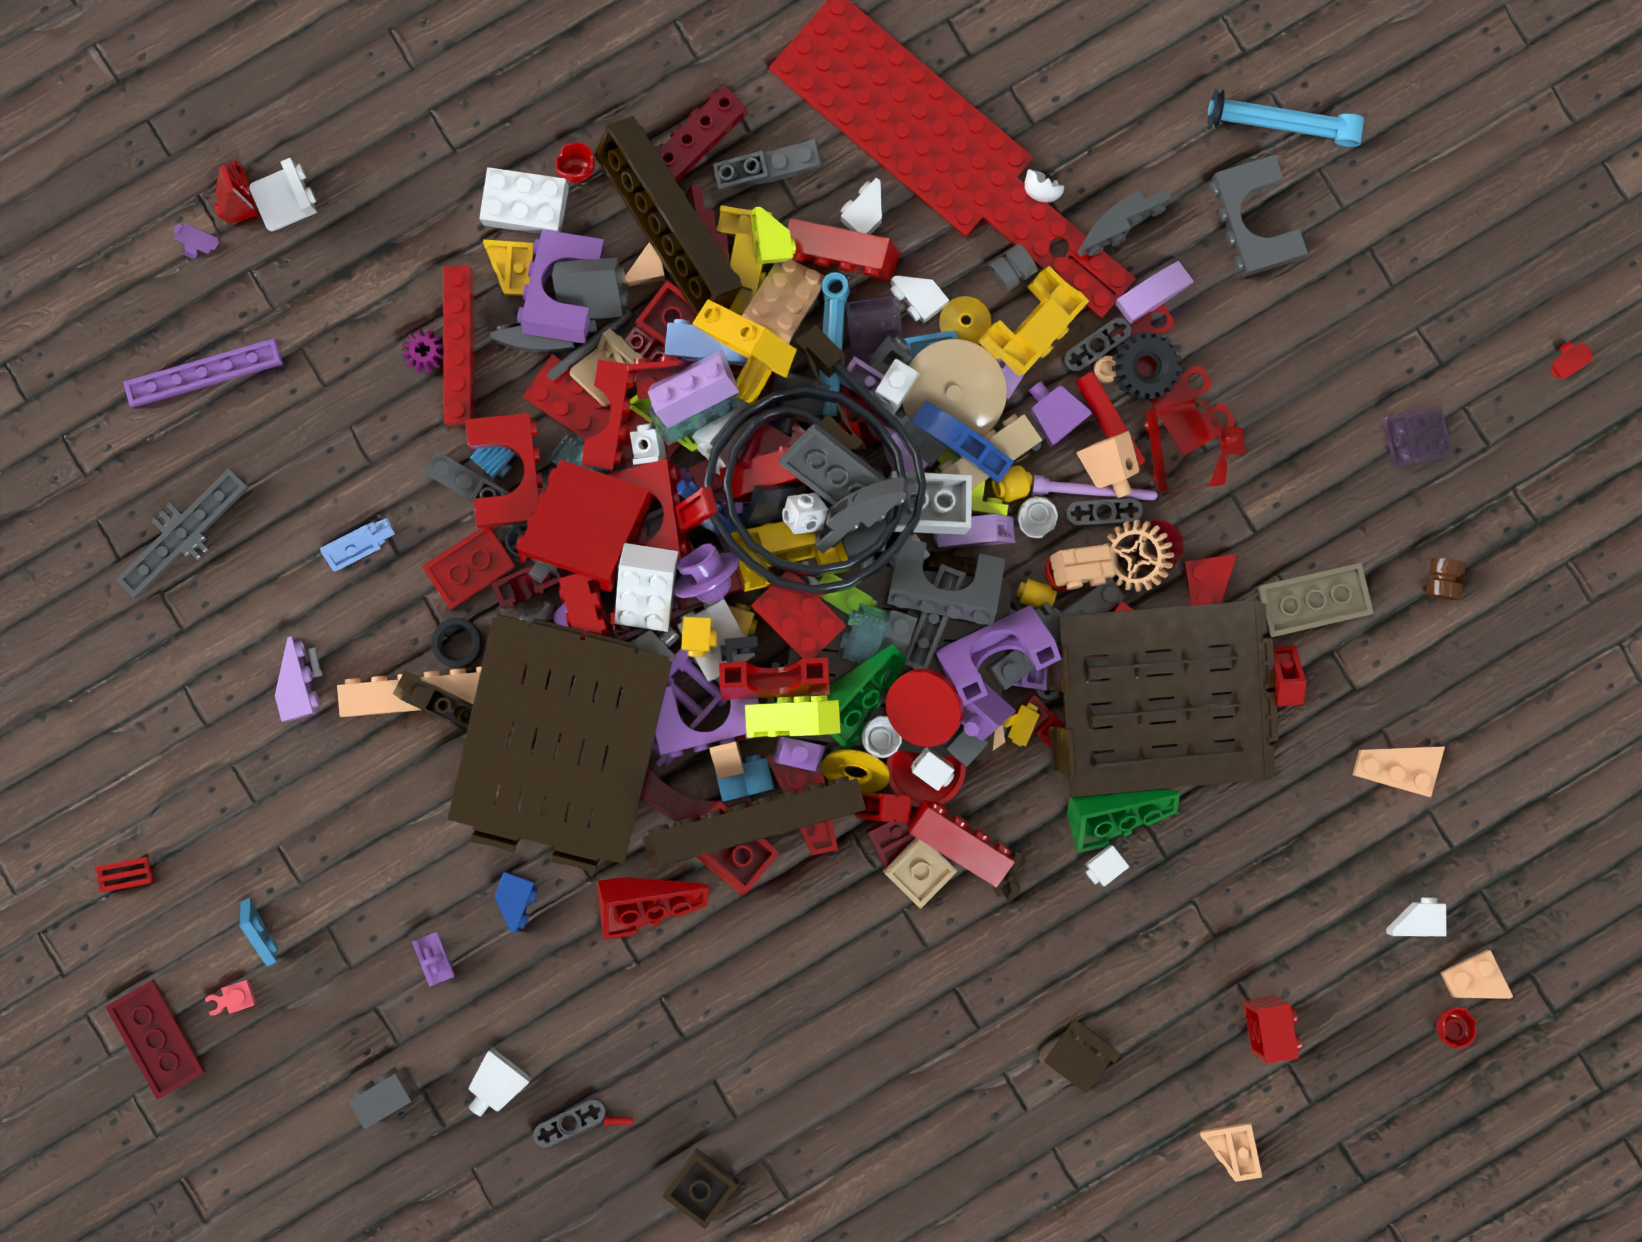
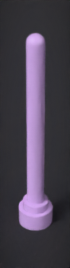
[1031,475,1158,500]

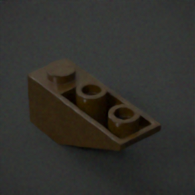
[393,670,473,731]

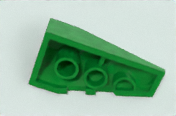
[818,644,907,750]
[1067,790,1180,853]

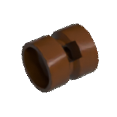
[1426,558,1466,600]

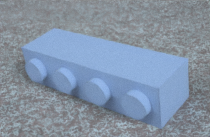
[665,319,748,366]

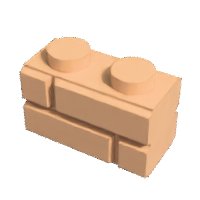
[1050,544,1114,589]

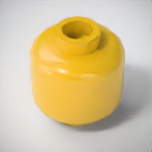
[992,465,1033,502]

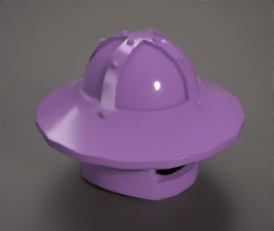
[673,544,740,603]

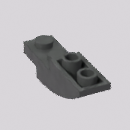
[713,139,823,190]
[1077,189,1171,257]
[490,320,599,354]
[423,450,516,526]
[815,477,907,553]

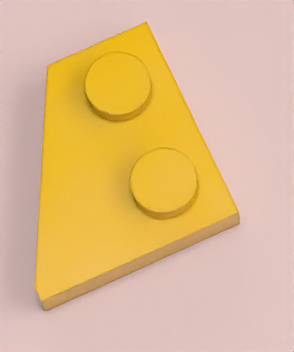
[483,239,534,296]

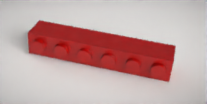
[443,266,475,428]

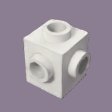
[782,493,828,534]

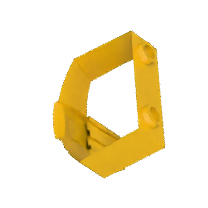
[692,300,797,404]

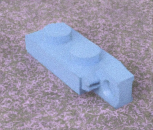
[320,518,395,571]

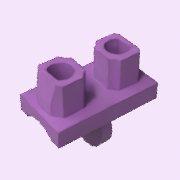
[412,932,455,987]

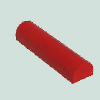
[1075,372,1145,467]

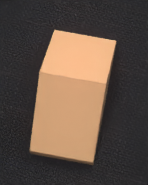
[625,242,666,287]
[709,742,744,779]

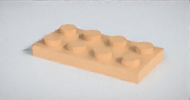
[742,259,826,344]

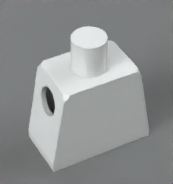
[874,359,920,415]
[468,1047,532,1117]

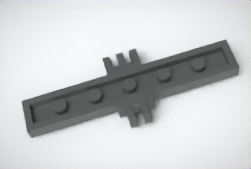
[115,468,249,599]
[988,577,1125,690]

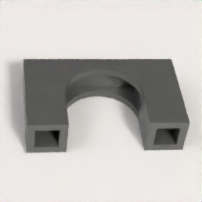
[1210,154,1308,277]
[887,539,1005,626]

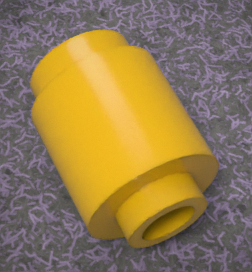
[1016,578,1057,611]

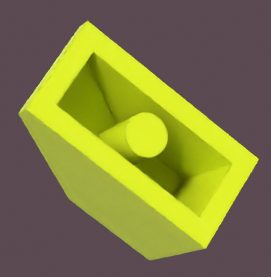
[750,207,796,264]

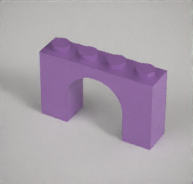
[517,229,605,343]
[935,605,1061,706]
[655,686,759,759]

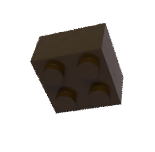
[662,1148,739,1229]

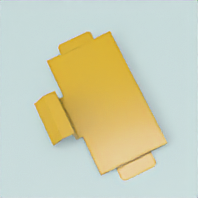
[1003,703,1040,747]

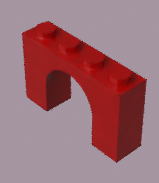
[465,413,543,528]
[608,459,692,570]

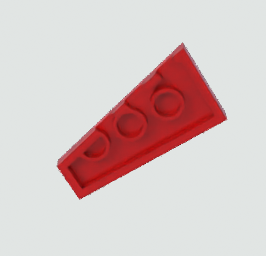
[766,755,838,855]

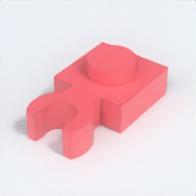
[205,979,257,1015]

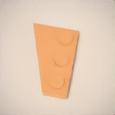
[1352,747,1445,797]

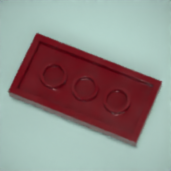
[105,979,206,1100]

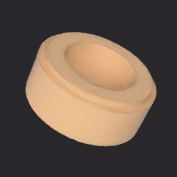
[1093,356,1116,383]

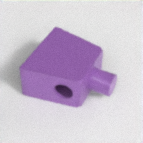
[1029,381,1092,448]
[962,681,1015,741]
[773,736,827,773]

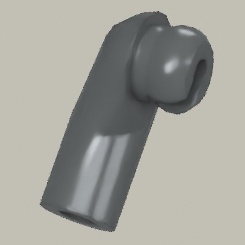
[519,601,556,627]

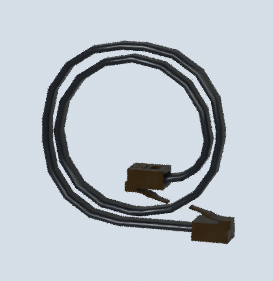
[704,325,927,596]

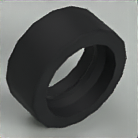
[431,618,483,668]

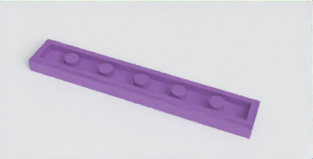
[123,338,283,408]

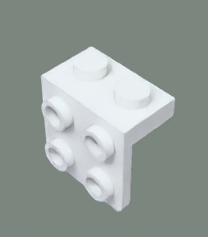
[250,158,317,231]

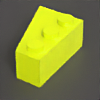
[745,695,841,738]

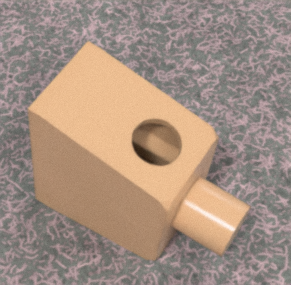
[1077,431,1139,498]

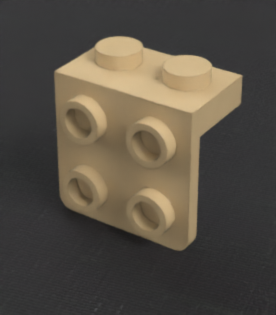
[570,328,643,407]

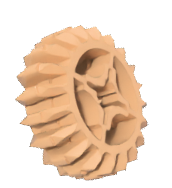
[1104,520,1174,592]

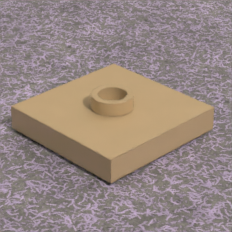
[883,838,957,909]

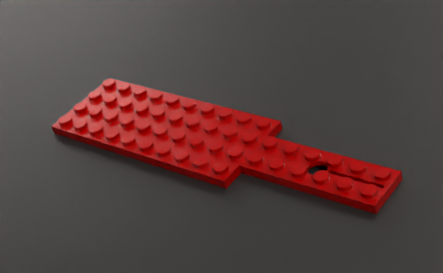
[769,0,1136,319]

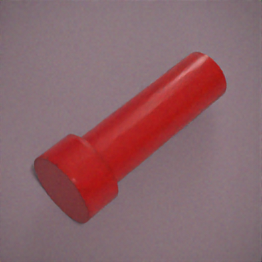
[604,1115,634,1126]

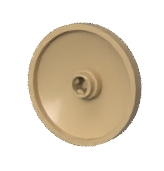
[902,339,1007,436]

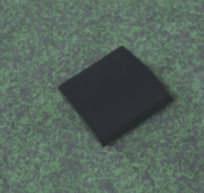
[741,483,806,529]

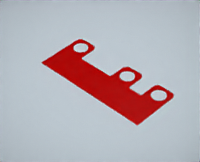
[1110,305,1235,456]

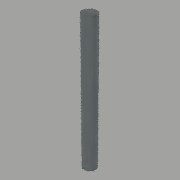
[546,309,633,381]

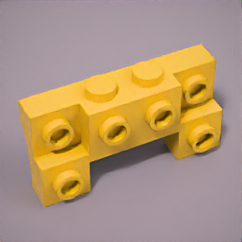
[716,205,772,316]
[978,266,1089,377]
[730,515,848,592]

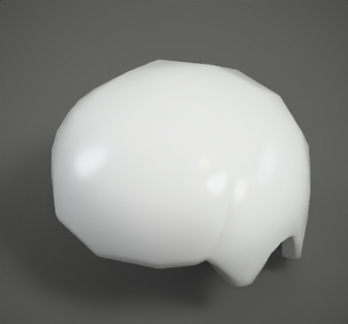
[1025,169,1064,203]
[1017,496,1058,539]
[861,716,902,758]

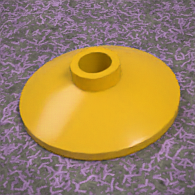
[939,296,991,345]

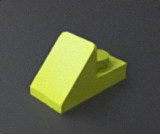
[971,481,1008,516]

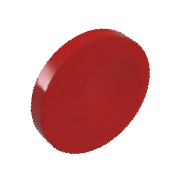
[886,669,964,747]

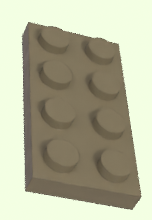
[1257,563,1374,638]

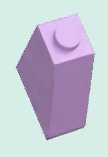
[933,514,1015,548]

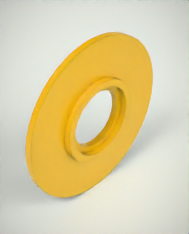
[822,750,890,792]

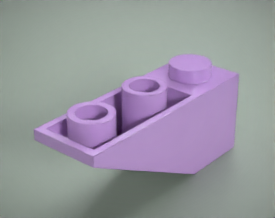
[275,636,320,722]

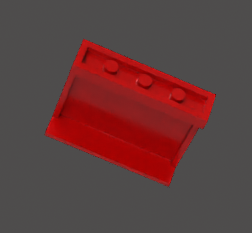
[516,460,651,592]

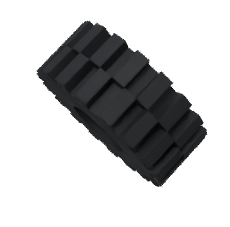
[1111,332,1182,400]

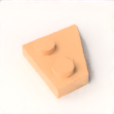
[1440,950,1513,999]
[1200,1122,1262,1182]

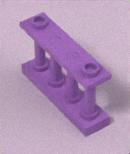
[652,648,728,767]

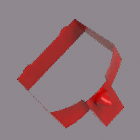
[1145,399,1246,492]

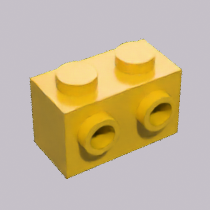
[682,617,718,658]

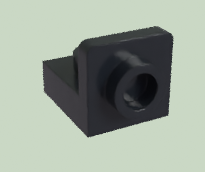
[720,636,759,663]

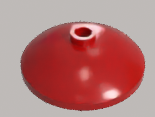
[886,750,966,807]

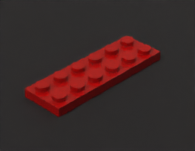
[522,354,681,469]

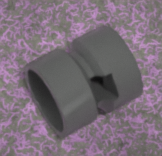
[988,244,1038,293]

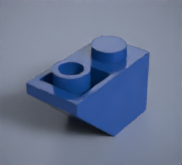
[495,871,539,933]

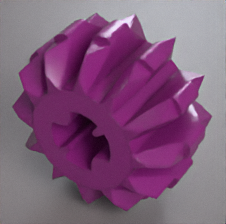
[402,329,444,374]

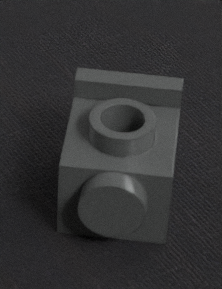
[869,335,911,375]

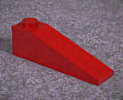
[214,160,259,225]
[597,877,709,940]

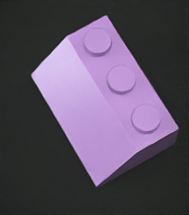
[648,349,739,428]

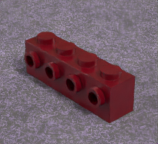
[656,86,747,183]

